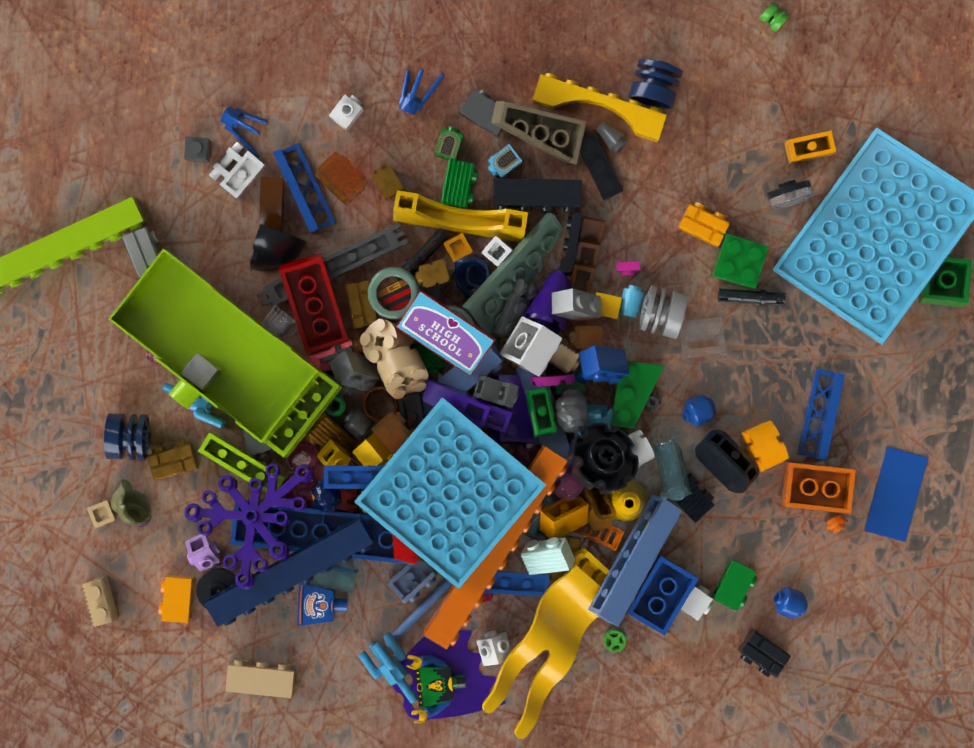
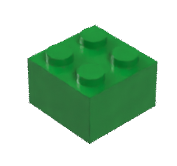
[710,233,769,290]
[918,257,972,308]

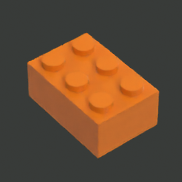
[781,461,856,514]

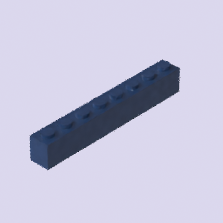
[204,516,375,627]

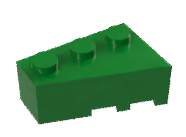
[611,361,664,429]

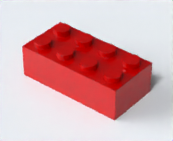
[279,253,349,354]

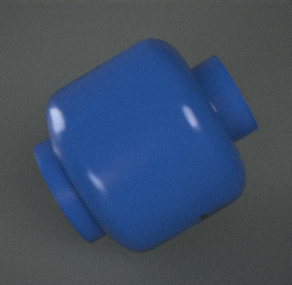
[682,395,716,427]
[773,587,808,619]

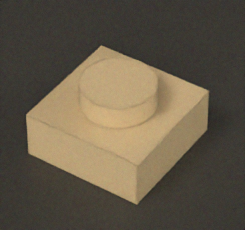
[87,499,117,528]

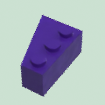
[489,375,540,444]

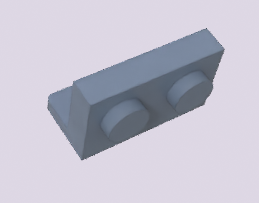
[387,556,437,604]

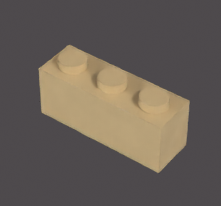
[225,659,296,698]

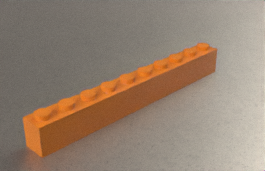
[423,445,568,650]

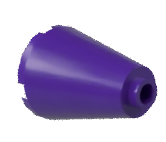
[524,270,570,334]

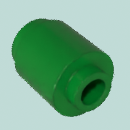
[325,395,346,417]

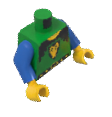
[407,655,466,724]

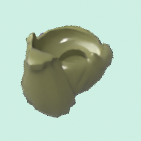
[111,479,152,527]

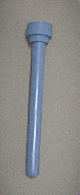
[385,579,452,647]

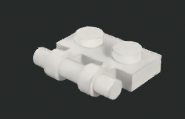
[209,142,265,199]

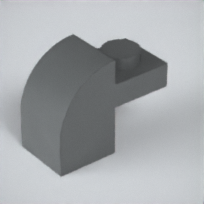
[473,375,519,408]

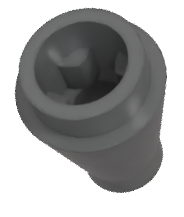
[596,121,629,153]

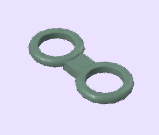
[368,267,475,325]

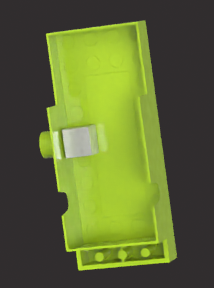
[108,248,342,458]

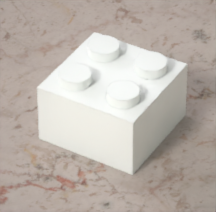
[499,316,562,377]

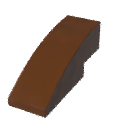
[259,177,285,232]

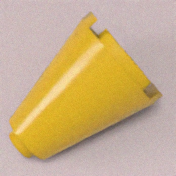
[608,480,647,522]

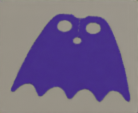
[393,630,506,720]

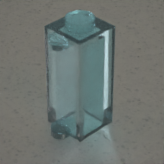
[653,440,691,501]

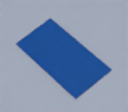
[864,447,928,542]

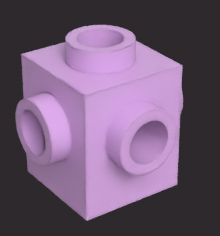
[185,534,220,572]

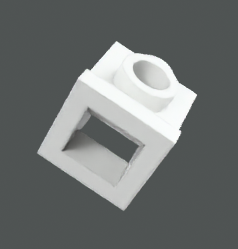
[481,236,513,267]

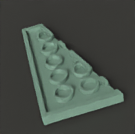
[462,212,563,350]

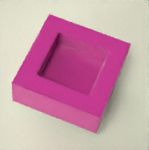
[616,261,640,276]

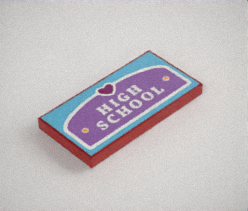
[396,290,496,377]

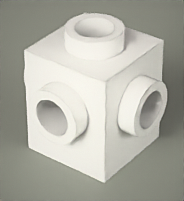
[476,630,512,666]

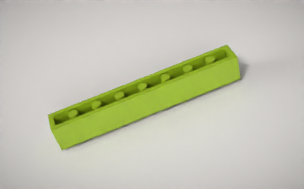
[0,197,147,294]

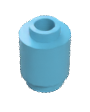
[619,285,645,318]

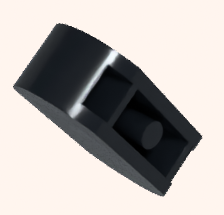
[695,430,759,493]

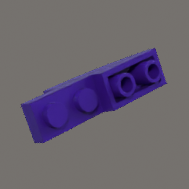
[422,379,513,433]

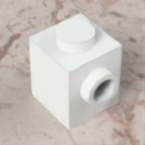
[329,95,364,131]
[681,584,713,621]

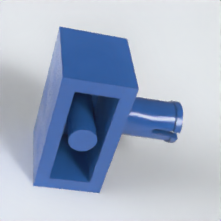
[576,345,630,384]

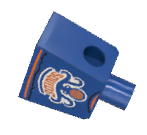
[297,582,348,626]

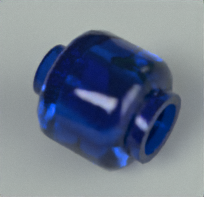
[311,480,342,512]

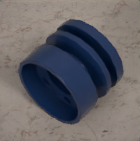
[629,59,683,109]
[104,413,151,460]

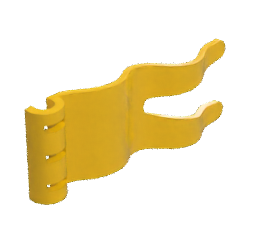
[482,549,610,739]

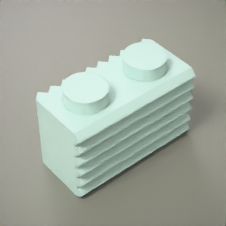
[521,537,575,575]

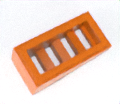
[575,525,625,551]

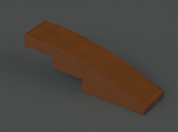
[570,216,605,294]

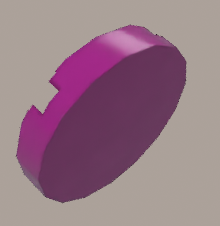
[531,373,575,386]

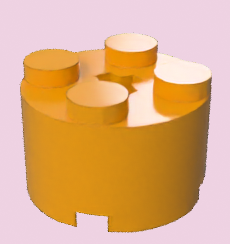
[741,420,789,473]

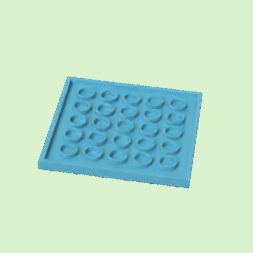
[354,397,546,589]

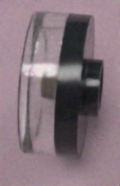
[767,180,814,210]
[196,566,238,608]

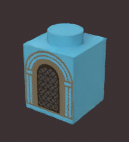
[487,144,522,178]

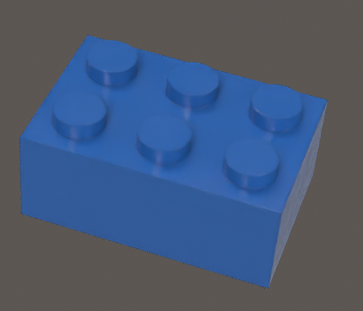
[626,554,699,636]

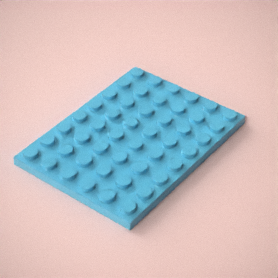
[773,127,974,345]

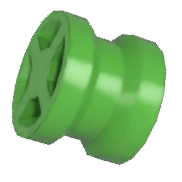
[603,628,626,652]

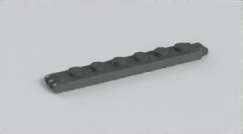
[256,222,411,307]

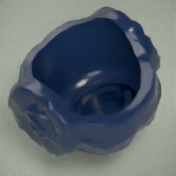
[453,255,492,299]

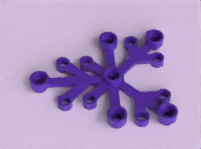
[184,464,314,589]

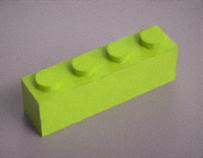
[198,432,288,492]

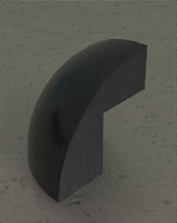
[250,224,306,271]

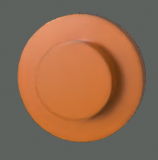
[826,515,848,533]

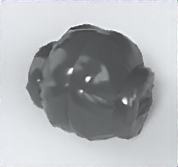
[552,389,588,433]

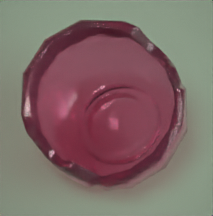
[286,441,319,475]

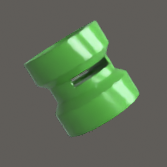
[759,1,790,32]

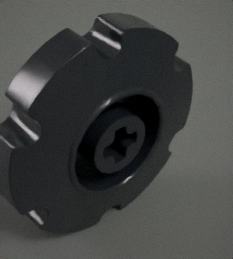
[568,423,639,495]

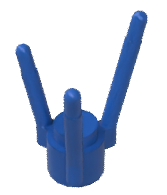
[398,69,444,115]
[220,107,268,158]

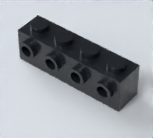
[493,178,582,212]

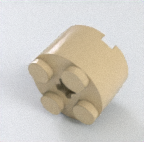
[360,319,413,364]
[377,346,428,399]

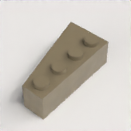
[491,101,586,165]

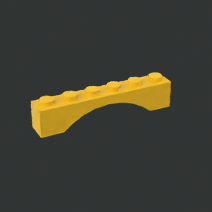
[532,73,667,142]
[393,190,528,242]

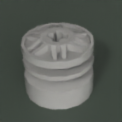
[639,285,688,339]

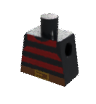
[377,273,416,323]

